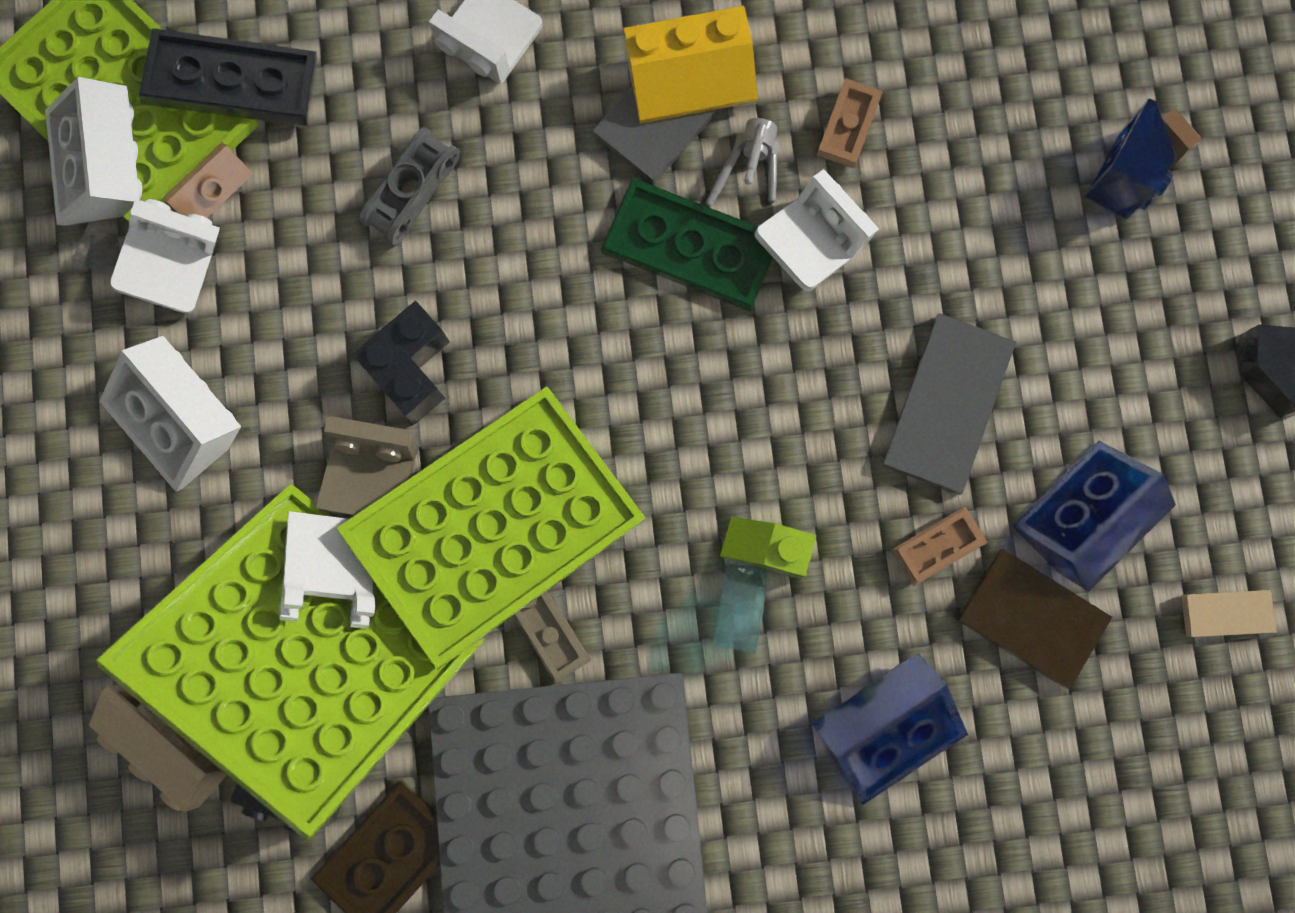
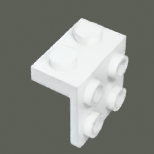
[429,0,543,85]
[755,169,879,291]
[110,199,220,314]

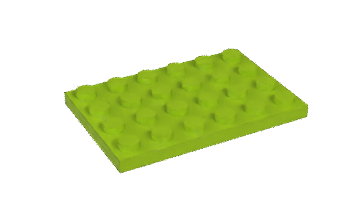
[0,0,259,222]
[336,386,646,670]

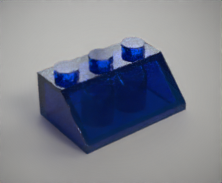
[1013,441,1176,592]
[811,653,968,806]

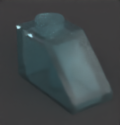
[711,563,767,654]

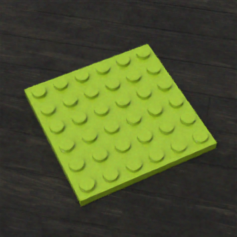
[97,484,485,842]

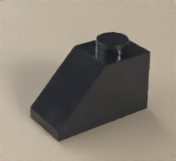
[1235,324,1295,418]

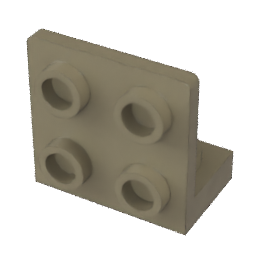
[316,416,418,517]

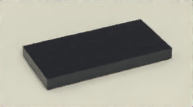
[139,28,317,126]

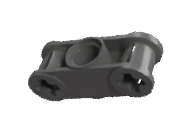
[359,127,460,245]

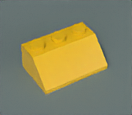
[624,5,758,124]

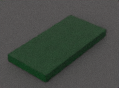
[601,178,773,312]

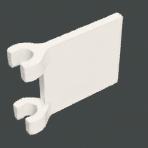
[279,511,375,629]

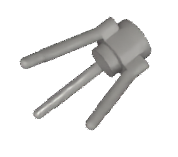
[705,118,780,207]

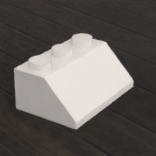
[45,77,142,226]
[99,336,241,492]

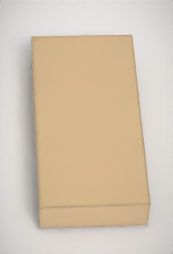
[1181,590,1276,637]

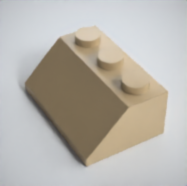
[89,685,227,812]

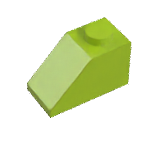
[720,516,817,580]

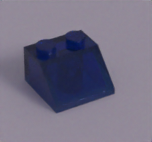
[1085,98,1176,219]

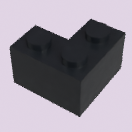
[352,300,450,425]

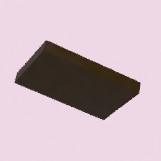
[957,549,1112,689]
[311,780,441,913]

